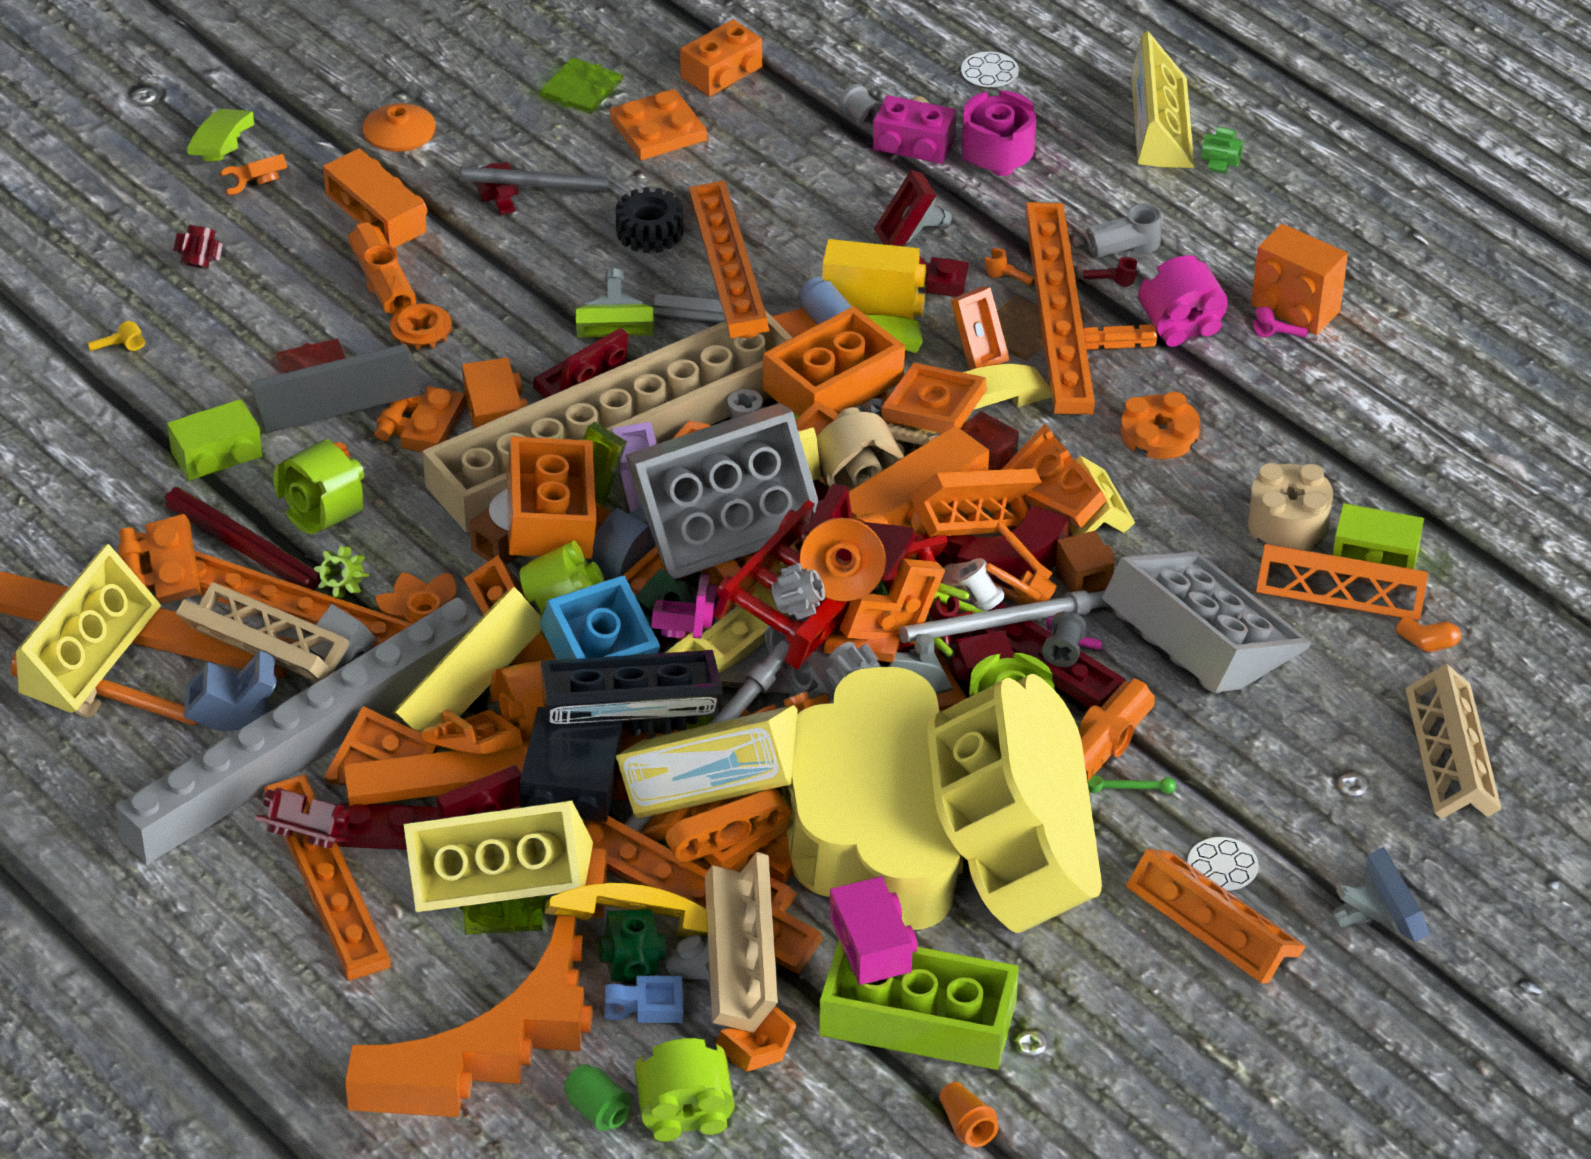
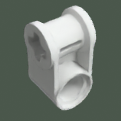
[942,558,1004,614]

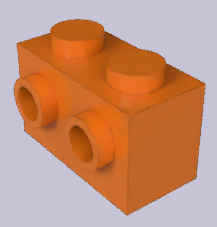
[680,19,762,97]

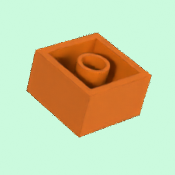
[1251,223,1348,335]

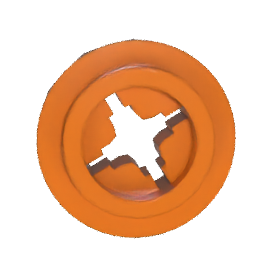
[390,303,452,351]

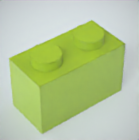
[167,399,263,481]
[1333,503,1424,569]

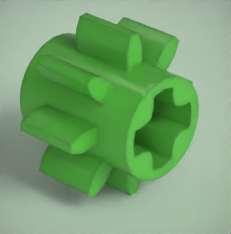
[1201,126,1244,174]

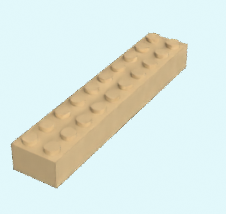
[422,311,793,532]

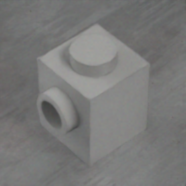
[307,604,378,671]

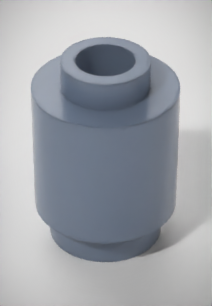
[798,276,852,325]

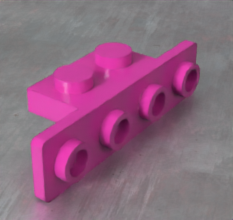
[651,574,717,639]

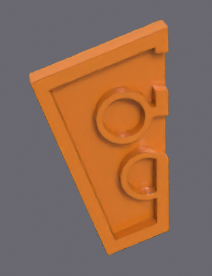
[1001,424,1107,529]

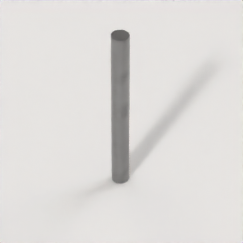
[459,166,608,192]

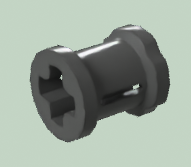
[1042,611,1087,667]

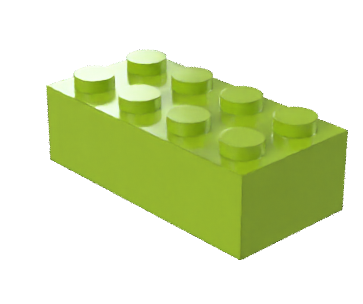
[819,939,1019,1070]

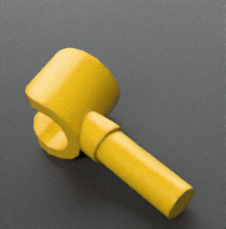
[88,321,145,351]

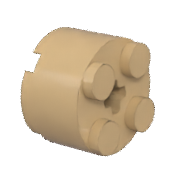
[816,407,904,491]
[1248,463,1333,551]

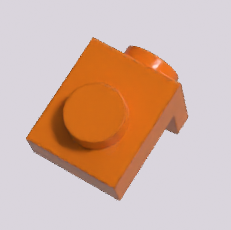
[715,1006,796,1072]

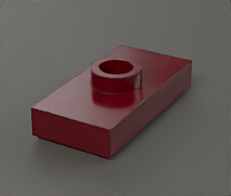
[437,765,522,819]

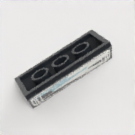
[540,650,722,726]

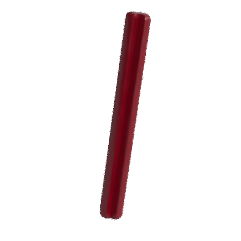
[164,487,321,590]

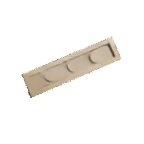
[176,582,350,682]
[1405,663,1502,819]
[705,852,778,1033]

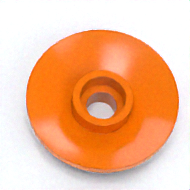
[362,103,436,152]
[800,518,886,601]

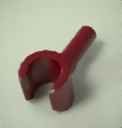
[1083,257,1137,287]
[929,596,959,656]

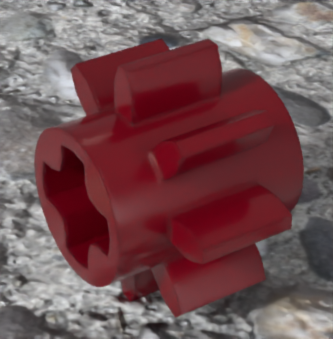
[173,225,223,269]

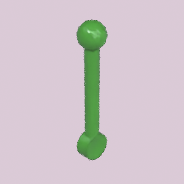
[1087,775,1176,794]

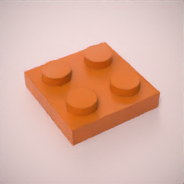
[609,89,707,160]
[881,362,987,434]

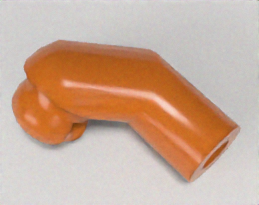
[1396,616,1461,653]

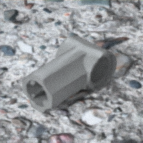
[1086,203,1161,259]

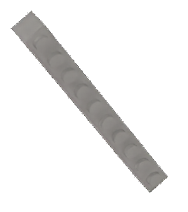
[115,597,481,865]

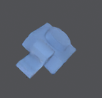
[604,976,683,1023]

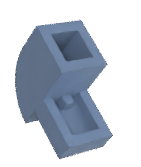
[588,506,656,579]
[184,650,277,731]

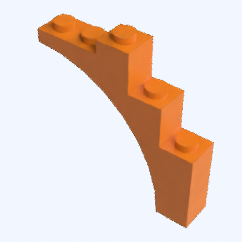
[345,915,593,1117]

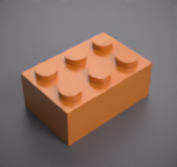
[762,306,905,417]
[507,436,596,559]

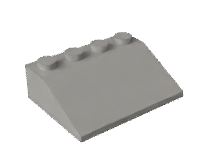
[625,403,819,579]
[1101,551,1311,693]

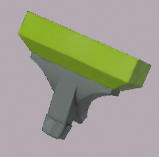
[576,268,654,338]

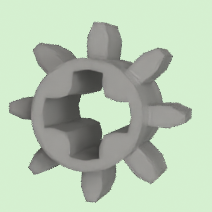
[772,563,825,620]
[825,642,880,689]

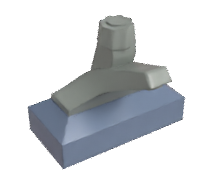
[1332,847,1430,942]

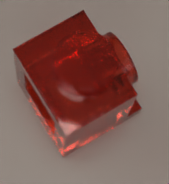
[960,411,1019,470]

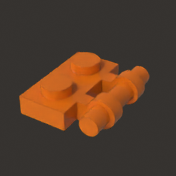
[375,386,466,453]
[117,514,201,604]

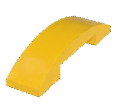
[544,883,708,937]

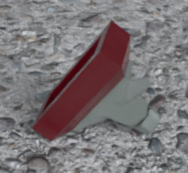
[874,170,952,247]

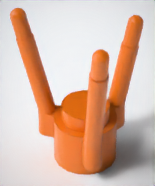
[985,522,1057,605]

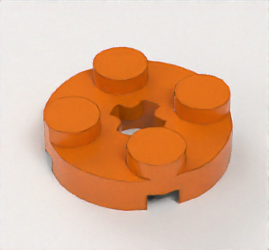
[1120,392,1200,459]

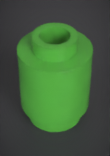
[564,1064,632,1131]

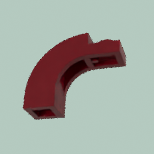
[925,506,1070,589]

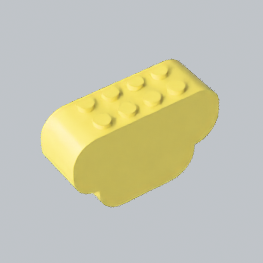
[780,667,963,930]
[927,674,1102,933]

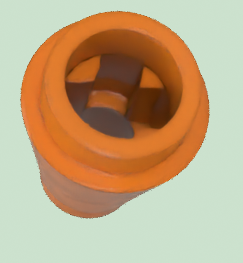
[939,1082,998,1147]

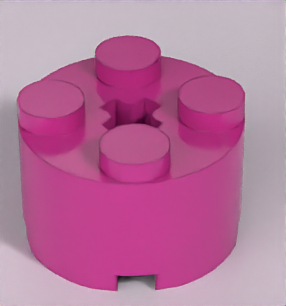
[962,90,1036,176]
[1138,255,1228,347]

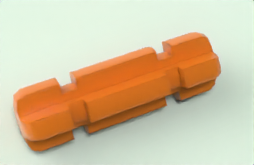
[1083,324,1157,350]

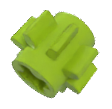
[314,546,369,598]

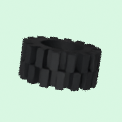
[615,187,684,253]

